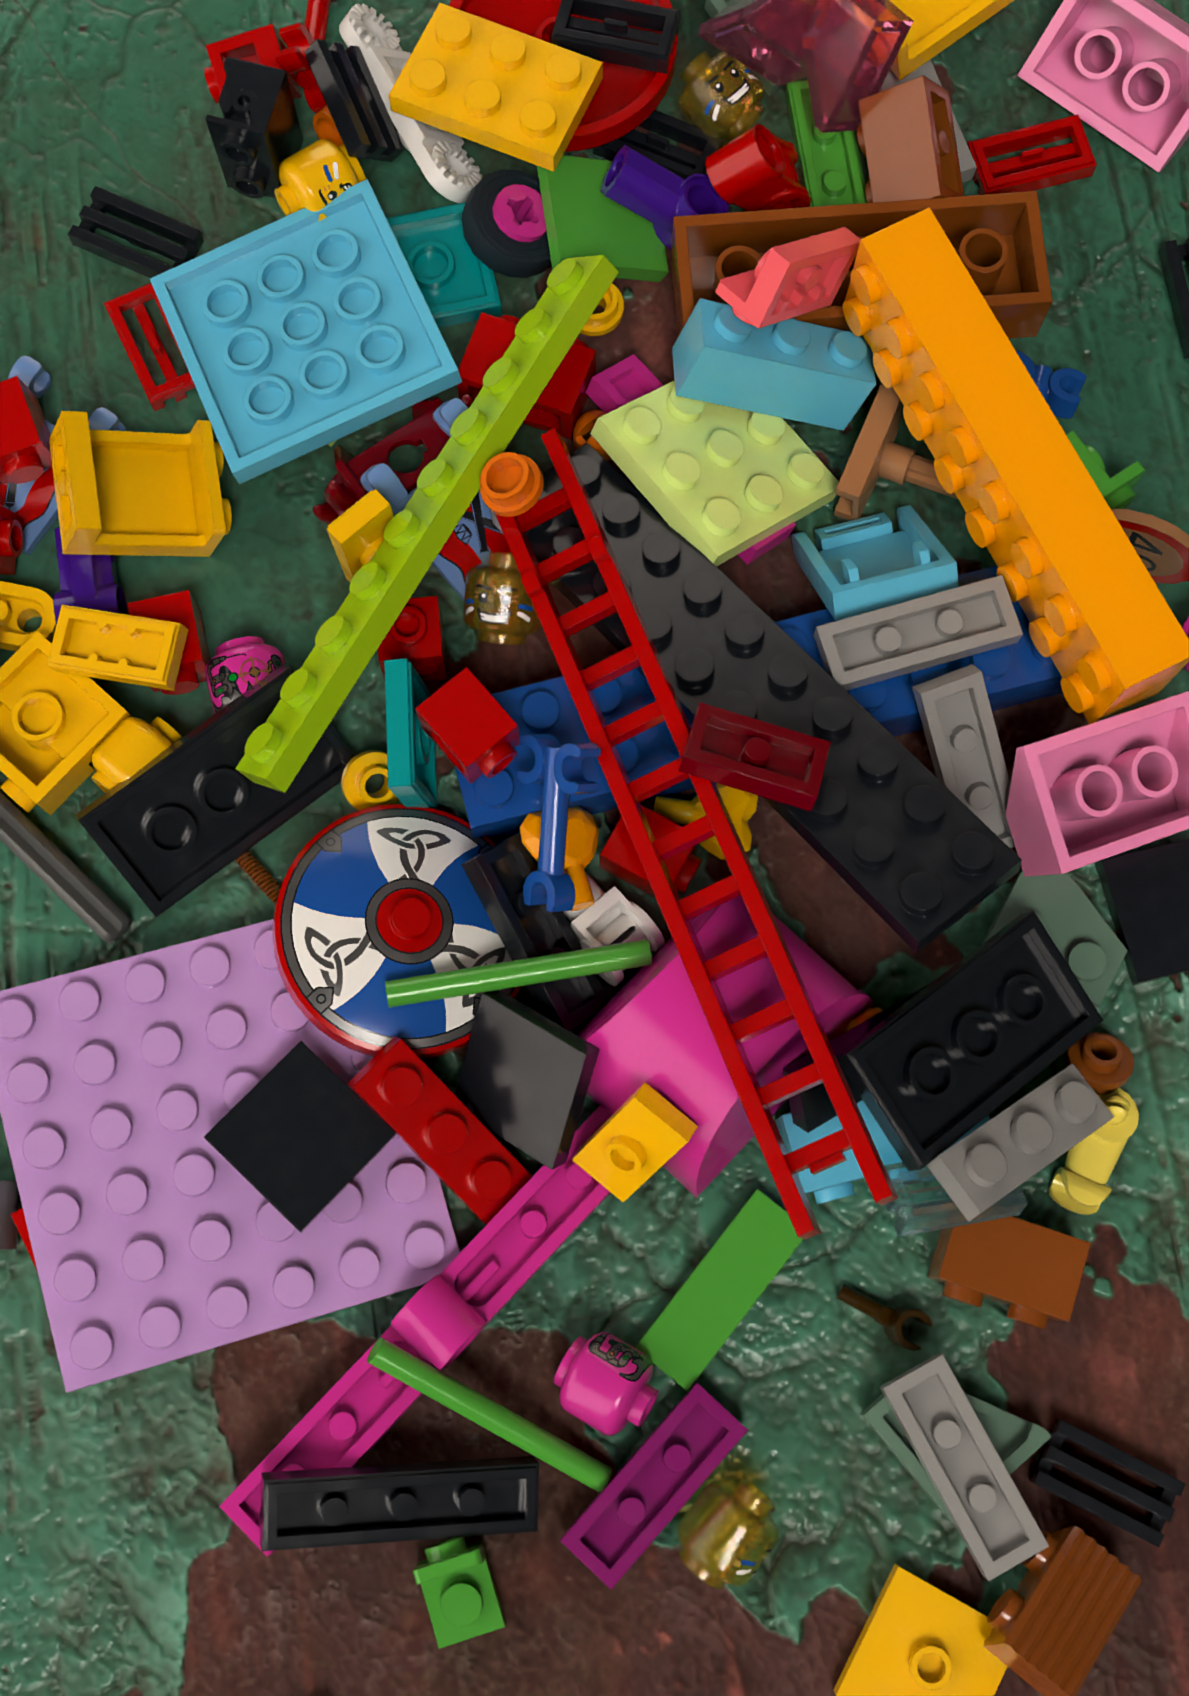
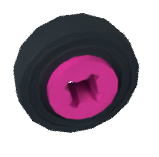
[461,169,551,278]

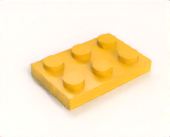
[388,3,603,172]

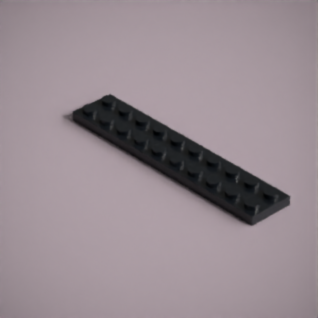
[491,443,1022,954]

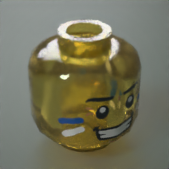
[679,50,766,142]
[463,552,542,645]
[677,1479,779,1589]

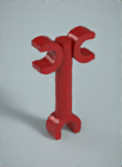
[275,0,338,113]

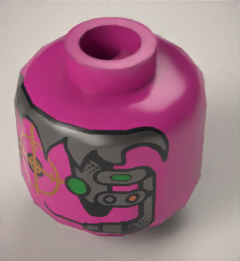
[205,636,286,714]
[554,1332,659,1436]

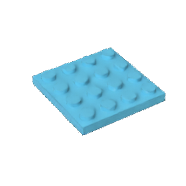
[150,179,463,484]

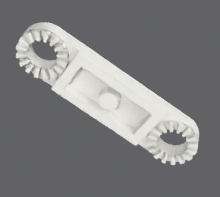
[339,4,483,203]

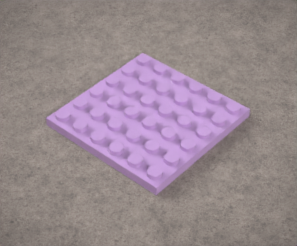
[0,919,460,1393]

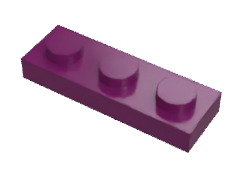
[560,1382,748,1590]

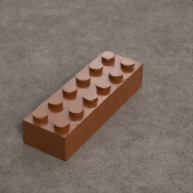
[670,191,1053,339]

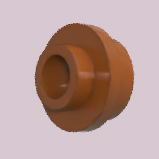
[1066,1032,1134,1095]

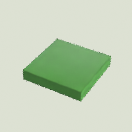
[537,155,669,282]

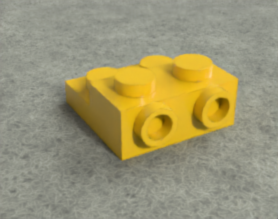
[0,630,131,816]

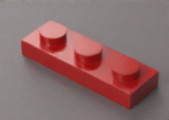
[347,1036,533,1225]

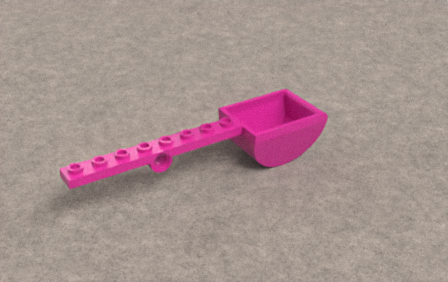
[219,895,874,1557]

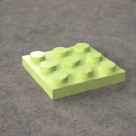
[590,380,839,567]

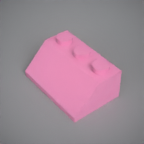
[1017,0,1189,172]
[1006,691,1189,877]

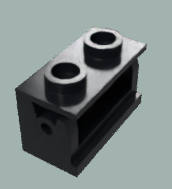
[205,56,303,199]

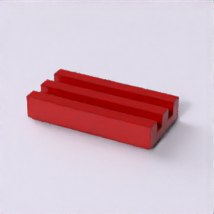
[967,114,1097,195]
[104,283,196,412]

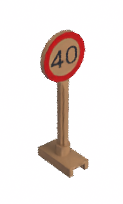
[834,384,1189,584]

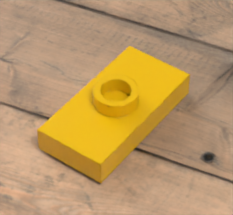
[327,489,394,582]
[46,605,188,691]
[572,1082,698,1202]

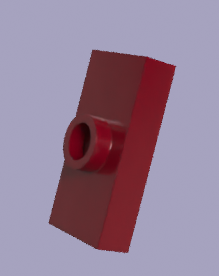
[679,702,831,812]

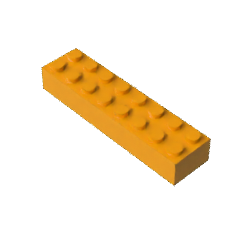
[843,207,1189,724]

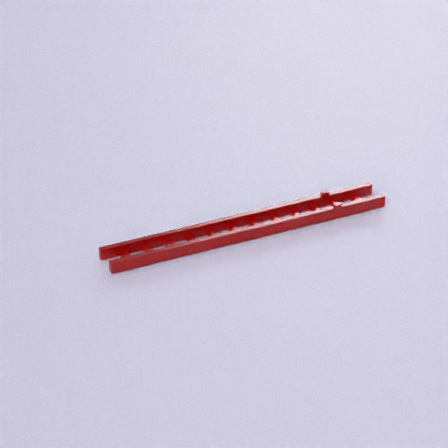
[495,428,898,1240]

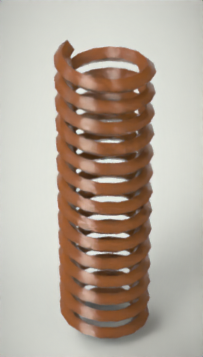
[235,850,281,906]

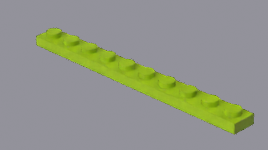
[235,255,619,793]

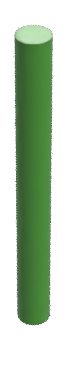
[385,939,652,1008]
[367,1338,612,1492]

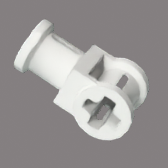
[563,871,665,986]

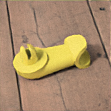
[1048,1088,1139,1215]

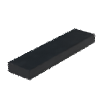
[260,1456,539,1551]

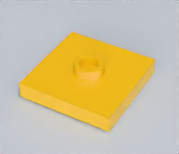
[833,1563,1008,1696]

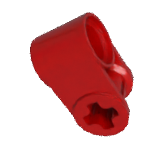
[705,124,811,211]

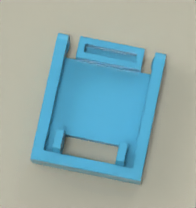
[791,505,958,621]

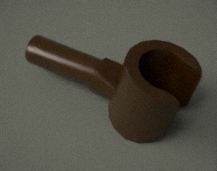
[837,1284,932,1351]

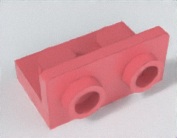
[715,227,860,329]

